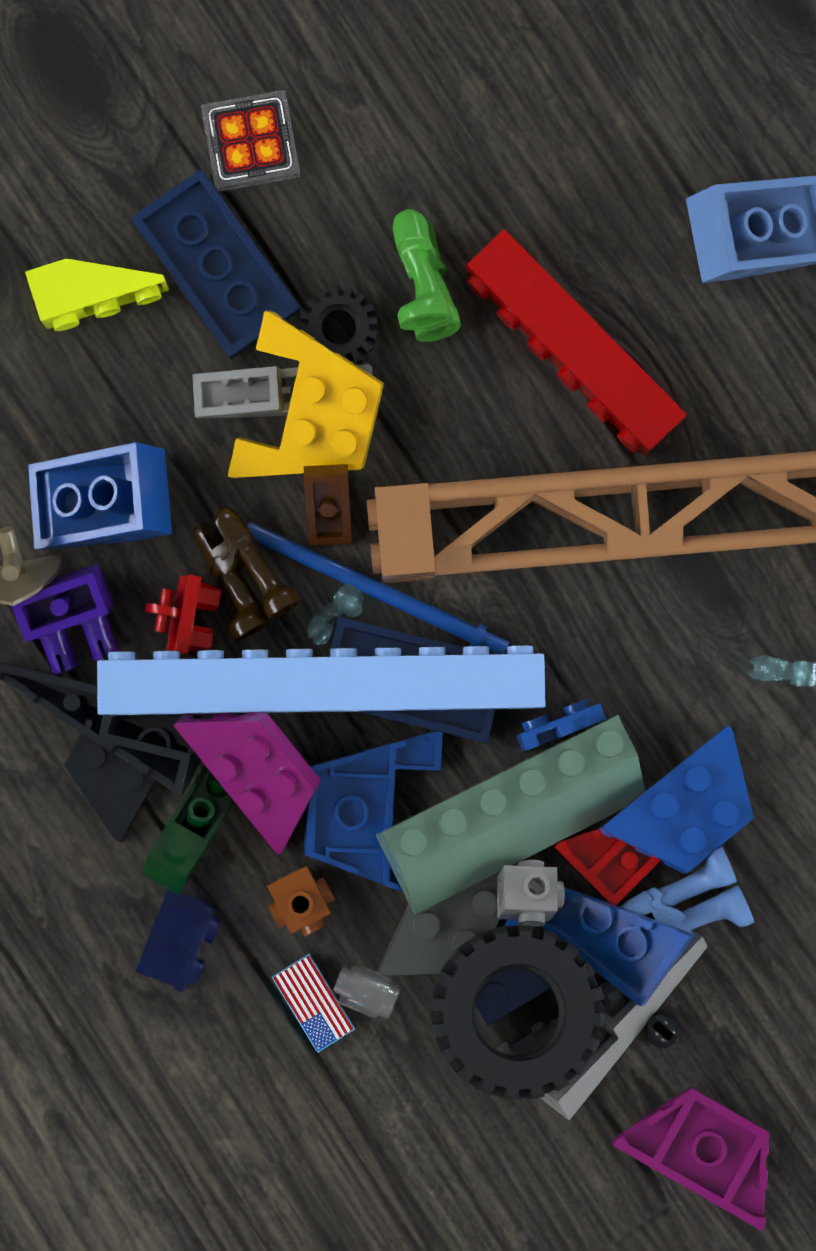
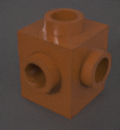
[267,864,335,936]

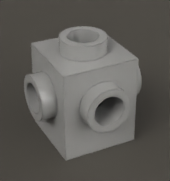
[497,860,565,927]

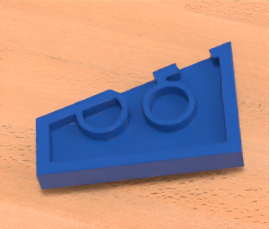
[540,888,695,1007]

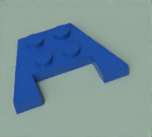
[304,731,443,892]

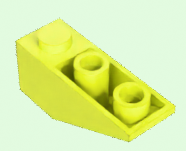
[25,258,169,331]

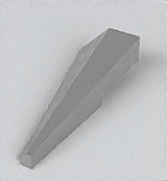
[496,930,708,1120]

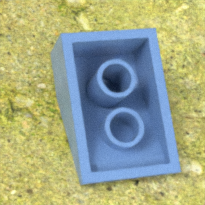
[686,176,816,283]

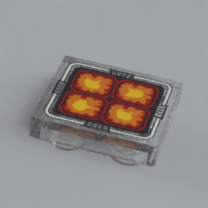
[201,90,301,192]

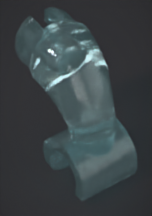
[307,583,364,644]
[748,656,816,687]

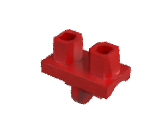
[145,575,221,655]

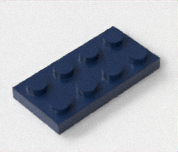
[131,169,301,360]
[329,617,496,744]

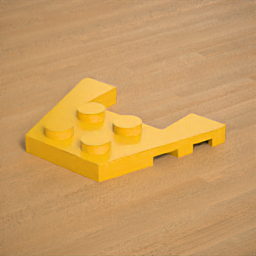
[228,310,384,478]

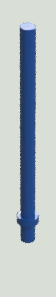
[247,521,509,654]

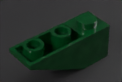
[141,765,234,895]

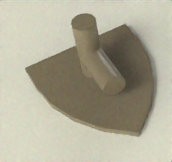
[0,526,62,606]

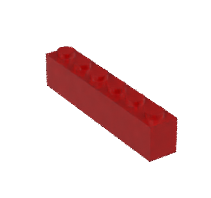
[466,229,687,456]

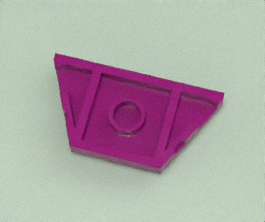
[173,712,321,855]
[612,1086,769,1231]

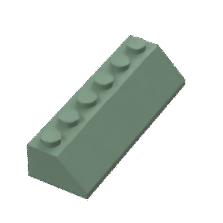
[375,715,645,915]

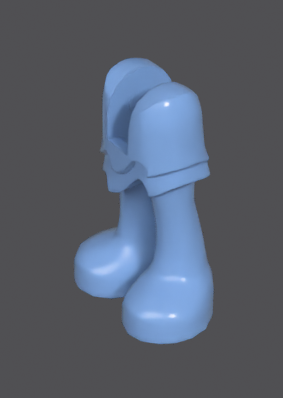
[620,846,755,936]

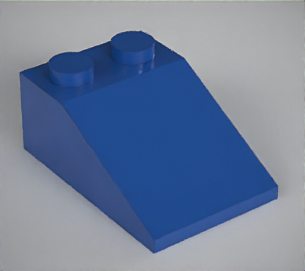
[28,442,172,550]

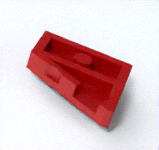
[553,828,661,905]

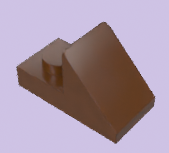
[304,464,352,545]

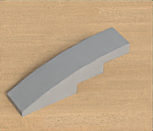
[192,364,373,418]

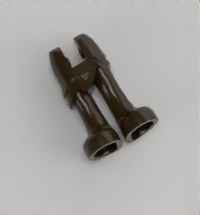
[193,507,303,642]

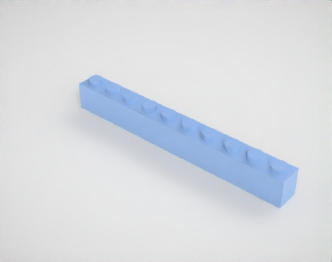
[97,646,545,715]

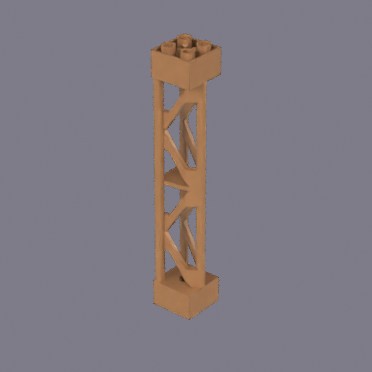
[367,451,816,584]

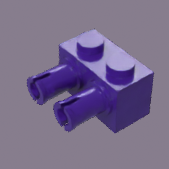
[11,563,119,674]

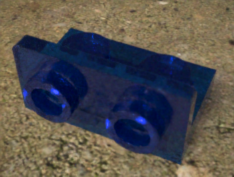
[136,889,221,993]

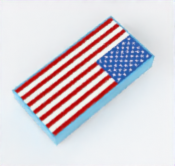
[272,953,355,1053]

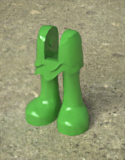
[393,209,461,342]

